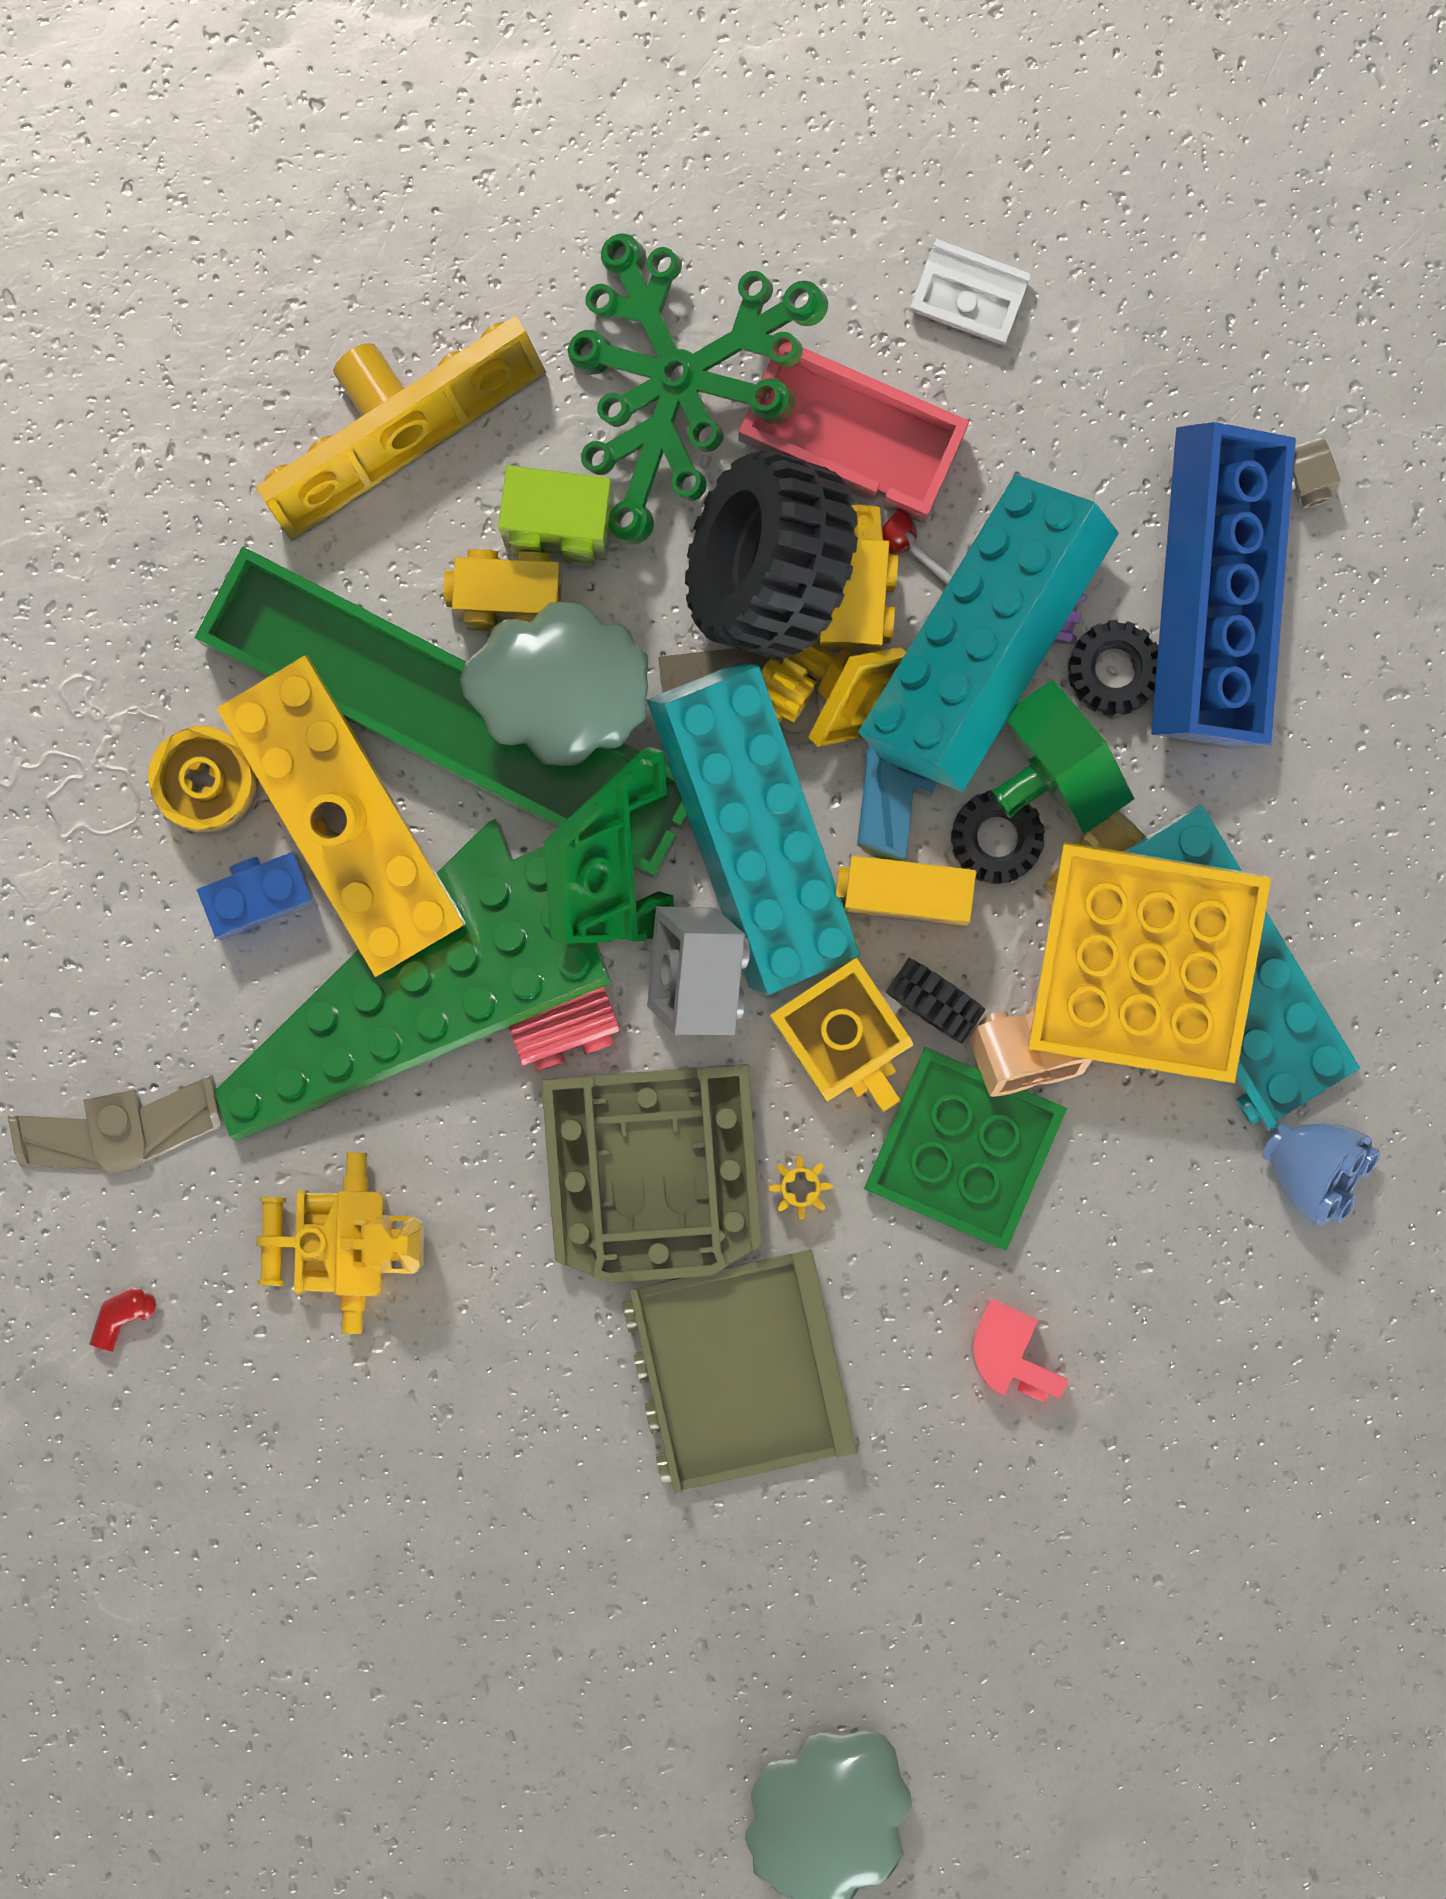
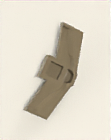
[8,1075,222,1174]

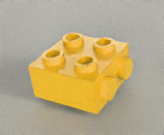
[443,549,562,631]

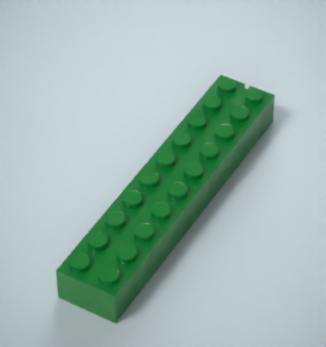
[194,546,688,879]

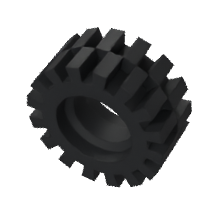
[1068,620,1158,716]
[951,790,1045,884]
[886,958,985,1044]

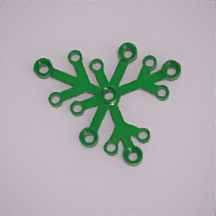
[568,233,828,545]

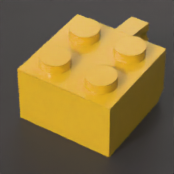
[818,505,898,655]
[769,958,914,1112]

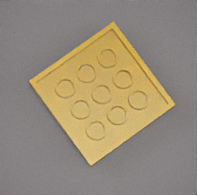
[1028,842,1271,1083]

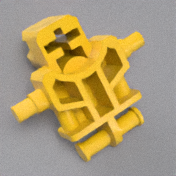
[256,1152,425,1334]

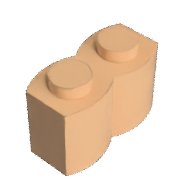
[969,1005,1092,1096]

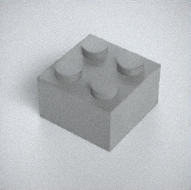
[647,906,750,1035]

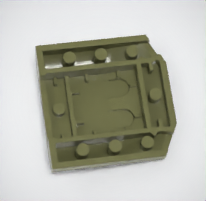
[541,1064,762,1283]

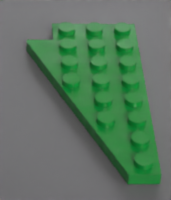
[214,819,612,1142]

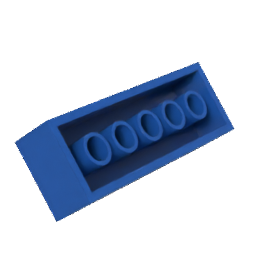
[1151,422,1296,747]

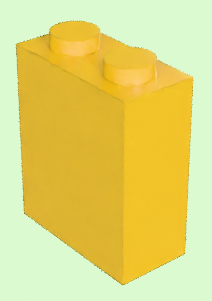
[836,855,976,927]

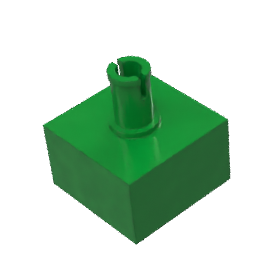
[991,679,1135,834]

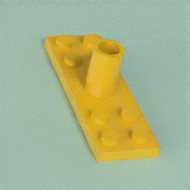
[255,316,547,541]
[216,655,466,977]

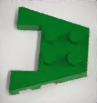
[543,747,674,944]

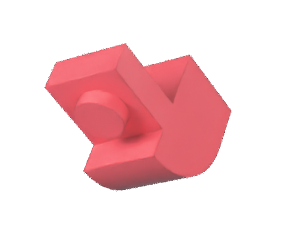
[971,1298,1069,1403]

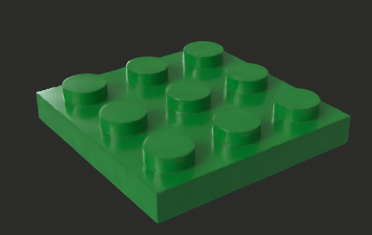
[863,1047,1067,1251]

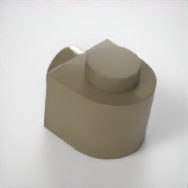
[1292,437,1341,508]

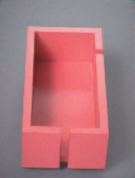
[738,342,970,523]

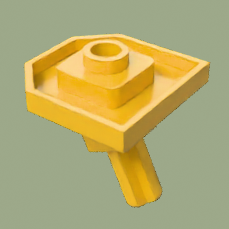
[783,643,906,747]

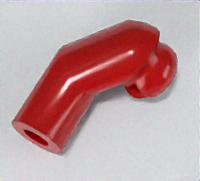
[89,1287,156,1352]

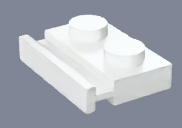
[909,238,1031,346]

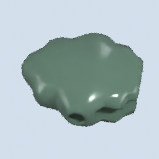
[459,602,648,766]
[745,1730,912,1899]

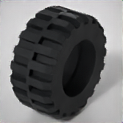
[685,450,858,659]

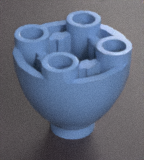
[1263,1123,1380,1226]

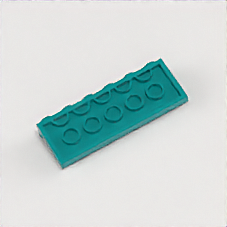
[1123,804,1361,1131]

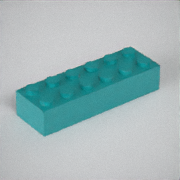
[858,474,1119,792]
[646,662,860,995]

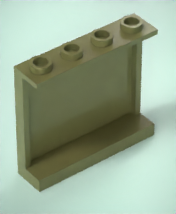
[622,1249,857,1494]

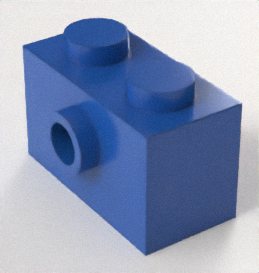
[196,852,317,941]

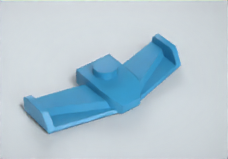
[857,744,937,862]

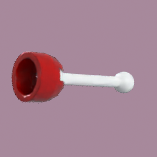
[882,509,952,585]

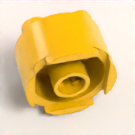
[148,726,257,834]

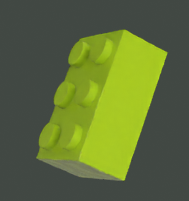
[498,465,614,567]

